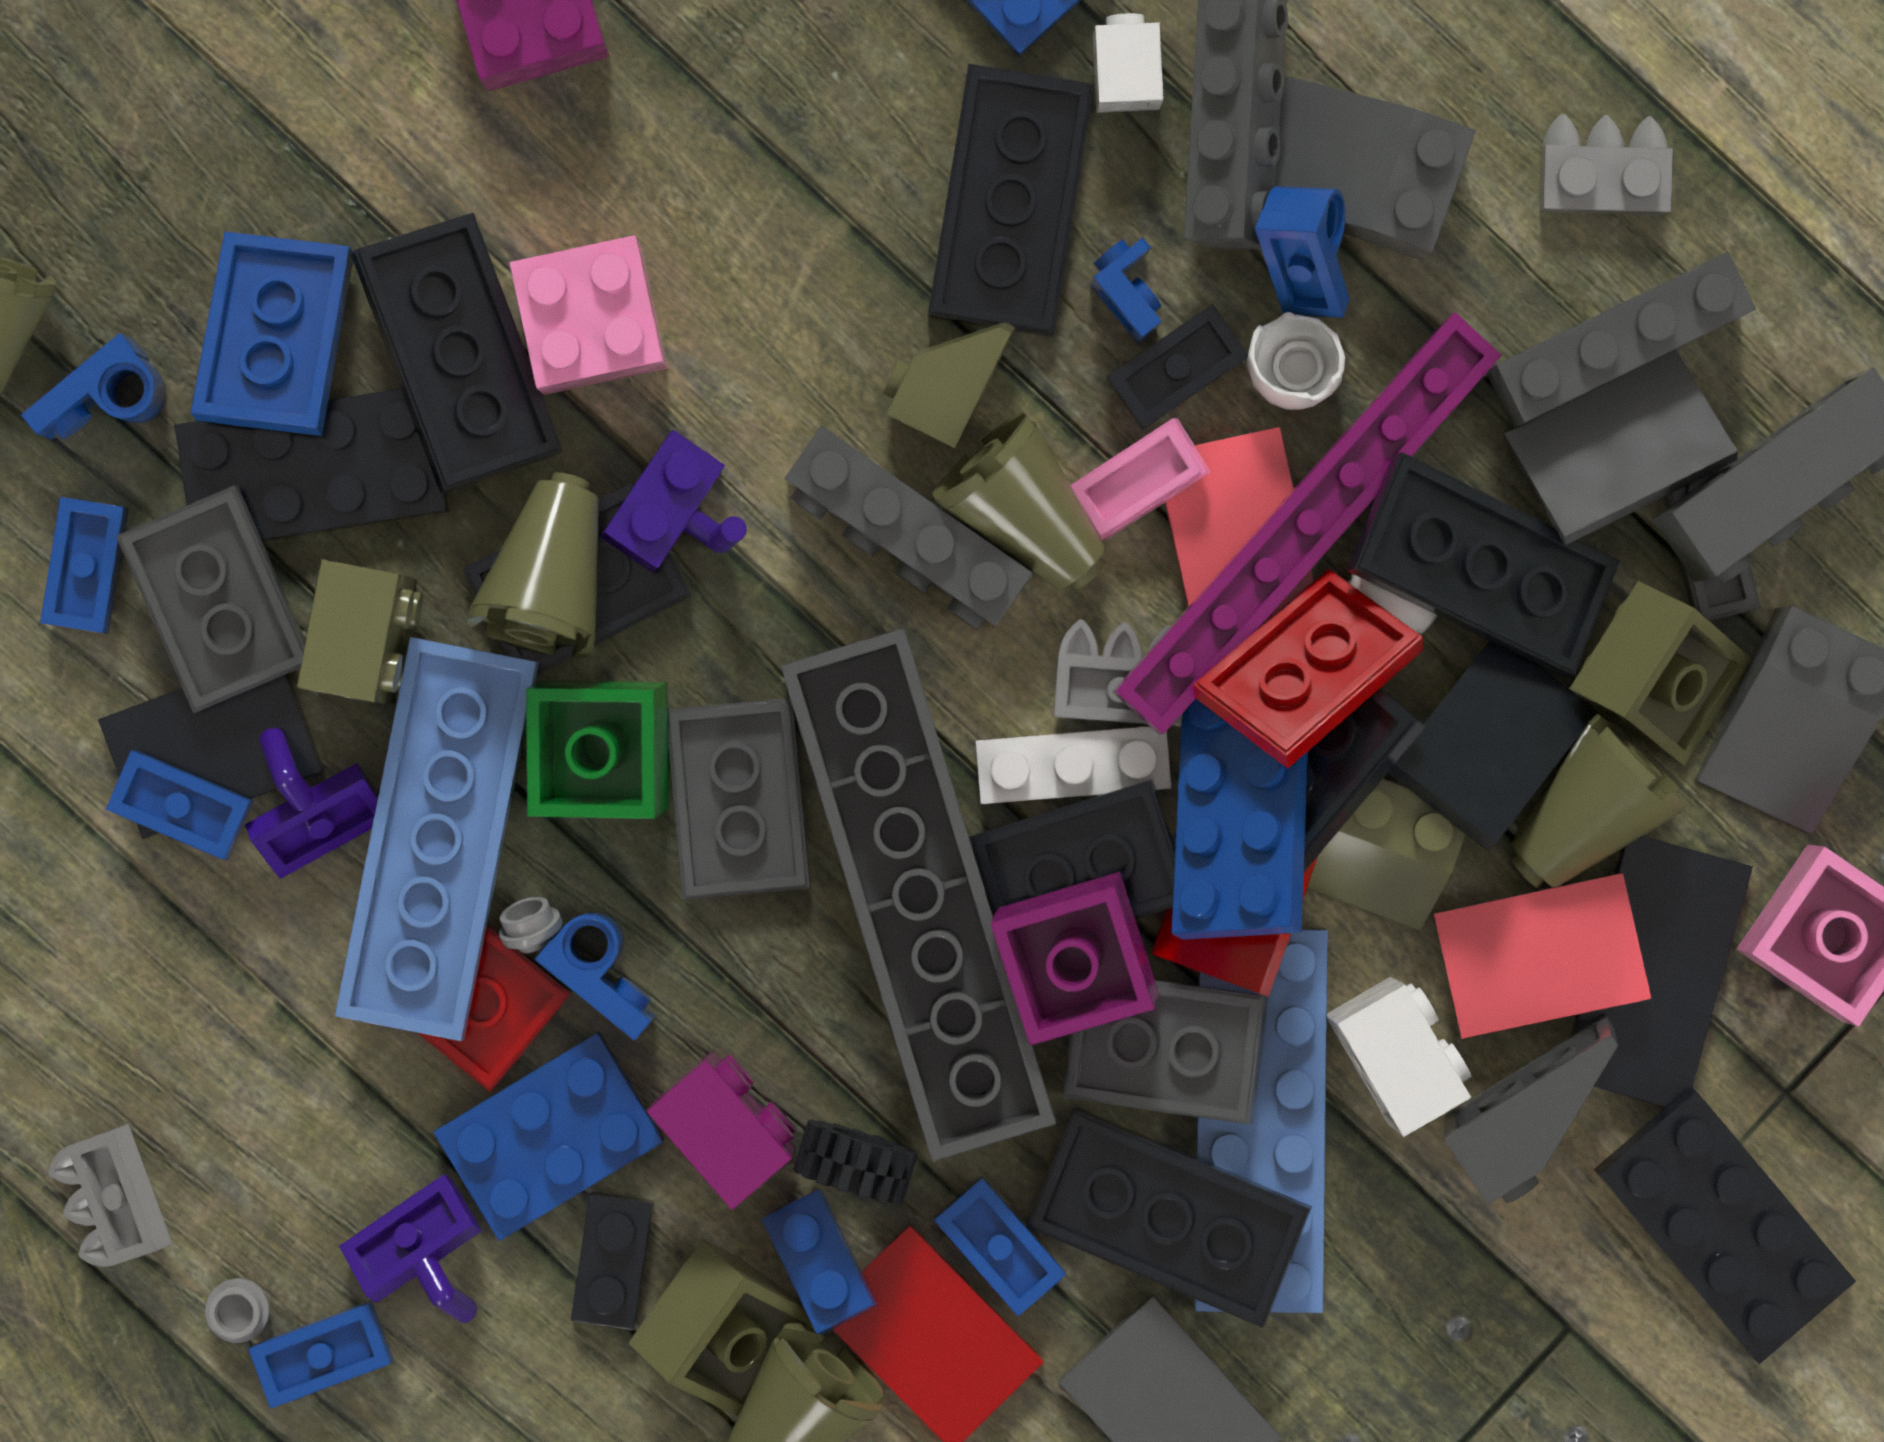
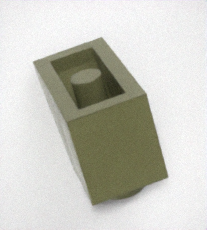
[883,322,1016,448]

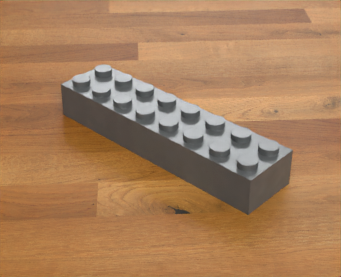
[781,628,1056,1162]

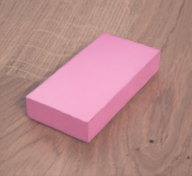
[1071,418,1211,541]

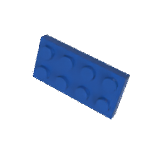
[1172,698,1308,940]

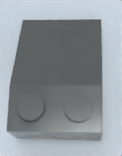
[1276,76,1476,261]
[1695,606,1884,834]
[1444,1014,1618,1205]

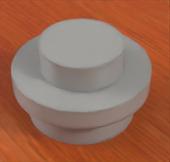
[499,897,563,953]
[205,1278,270,1343]

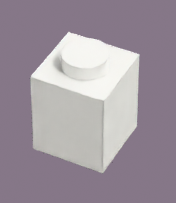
[1093,13,1163,113]

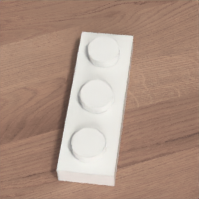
[975,726,1171,804]

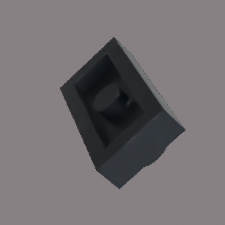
[1106,304,1248,431]
[571,1192,654,1330]

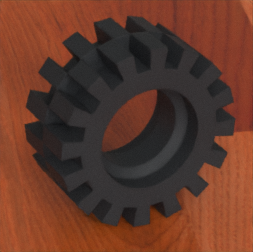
[793,1119,918,1205]

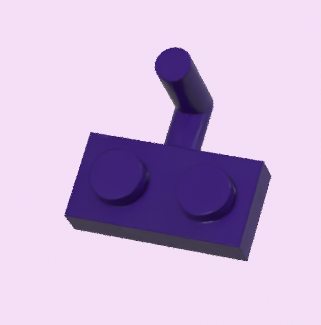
[600,429,747,573]
[245,728,379,879]
[339,1174,482,1323]

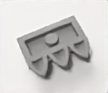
[1540,114,1673,215]
[1053,619,1182,726]
[48,1124,173,1267]

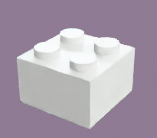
[1327,977,1472,1137]

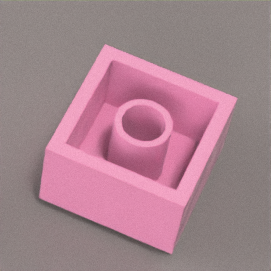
[509,235,668,395]
[1736,845,1884,1027]

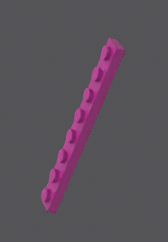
[1112,312,1502,735]

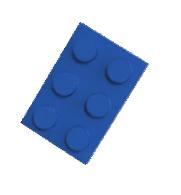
[190,231,353,436]
[433,1031,665,1241]

